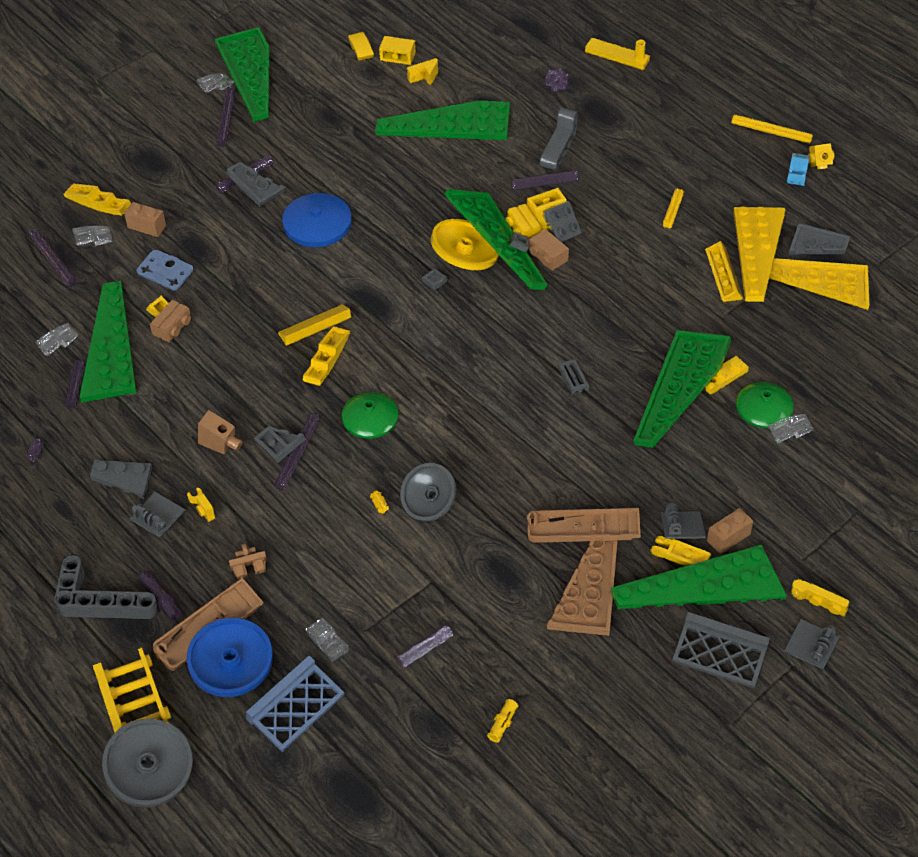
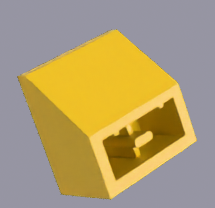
[527,188,567,233]

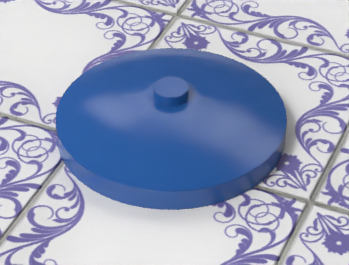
[282,193,352,247]
[187,618,273,697]

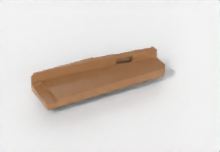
[527,508,641,543]
[153,578,264,671]

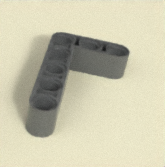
[55,556,159,619]

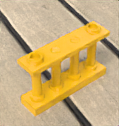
[93,648,171,732]

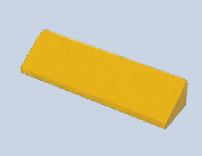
[705,241,743,302]
[278,304,351,346]

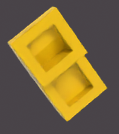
[348,32,374,61]

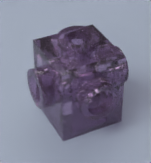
[545,68,570,93]

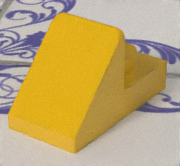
[407,58,438,86]

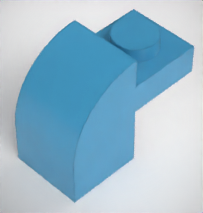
[787,153,810,186]

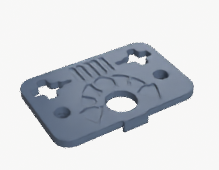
[137,250,193,290]

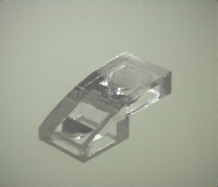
[197,73,234,93]
[72,226,112,246]
[35,323,79,357]
[768,414,814,444]
[306,618,349,662]

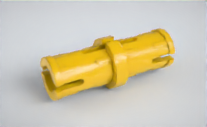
[487,699,518,743]

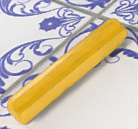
[663,188,684,229]

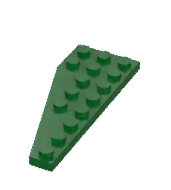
[214,27,269,122]
[375,101,510,140]
[634,330,731,448]

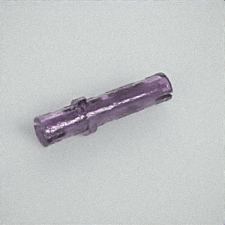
[139,571,182,621]

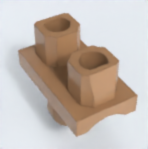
[229,544,266,579]

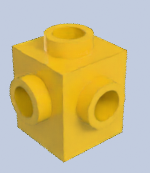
[808,143,834,169]

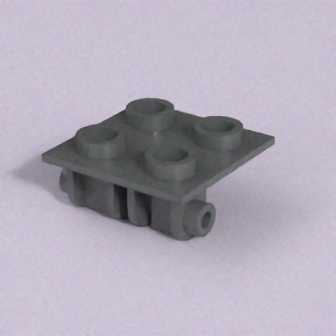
[543,201,582,242]
[130,492,186,538]
[661,502,706,539]
[784,619,840,670]

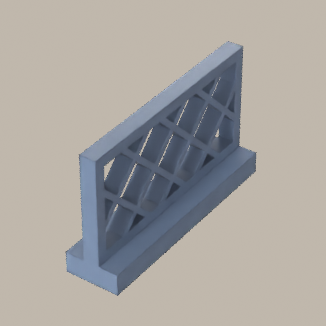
[246,656,344,752]

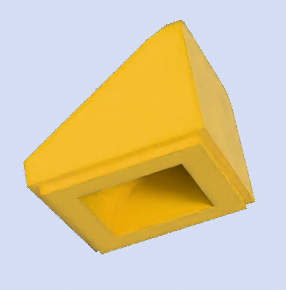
[146,295,169,317]

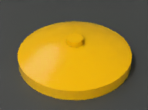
[431,219,499,270]

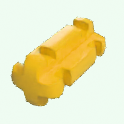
[370,490,389,514]

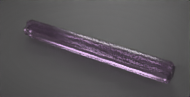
[216,87,235,146]
[29,229,76,287]
[275,412,320,490]

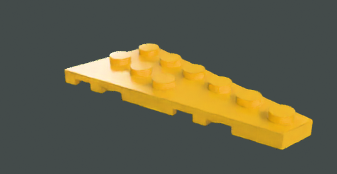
[769,258,869,310]

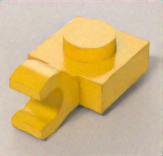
[187,488,215,522]

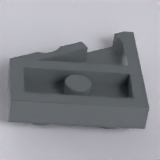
[254,426,306,463]

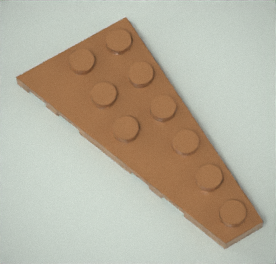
[547,540,618,636]

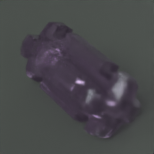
[26,439,44,462]

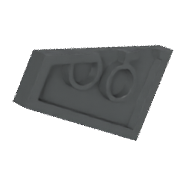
[226,162,286,207]
[789,223,850,255]
[90,460,152,499]

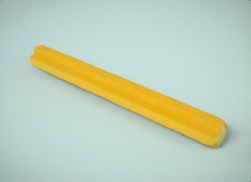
[732,115,813,143]

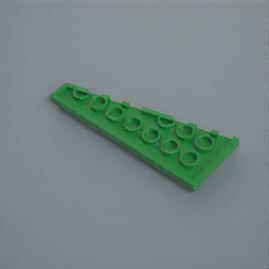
[445,189,548,290]
[80,280,137,402]
[610,545,787,609]

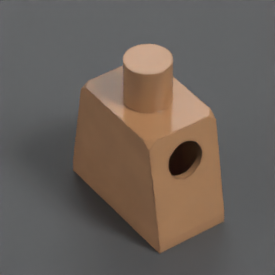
[198,410,243,454]

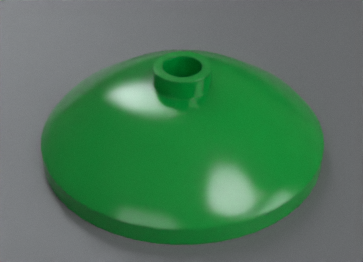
[736,382,794,428]
[342,392,398,439]

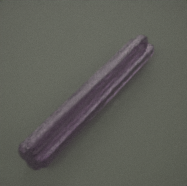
[216,155,274,193]
[512,170,578,190]

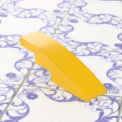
[64,184,131,216]
[303,326,350,386]

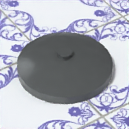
[102,719,192,807]

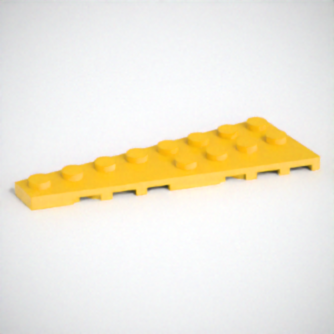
[733,207,785,302]

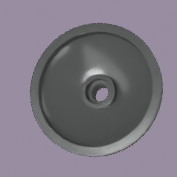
[400,463,456,522]

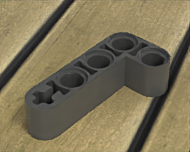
[540,107,578,171]

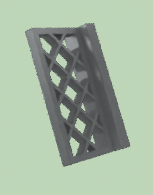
[672,612,770,688]

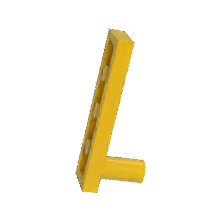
[585,38,650,70]

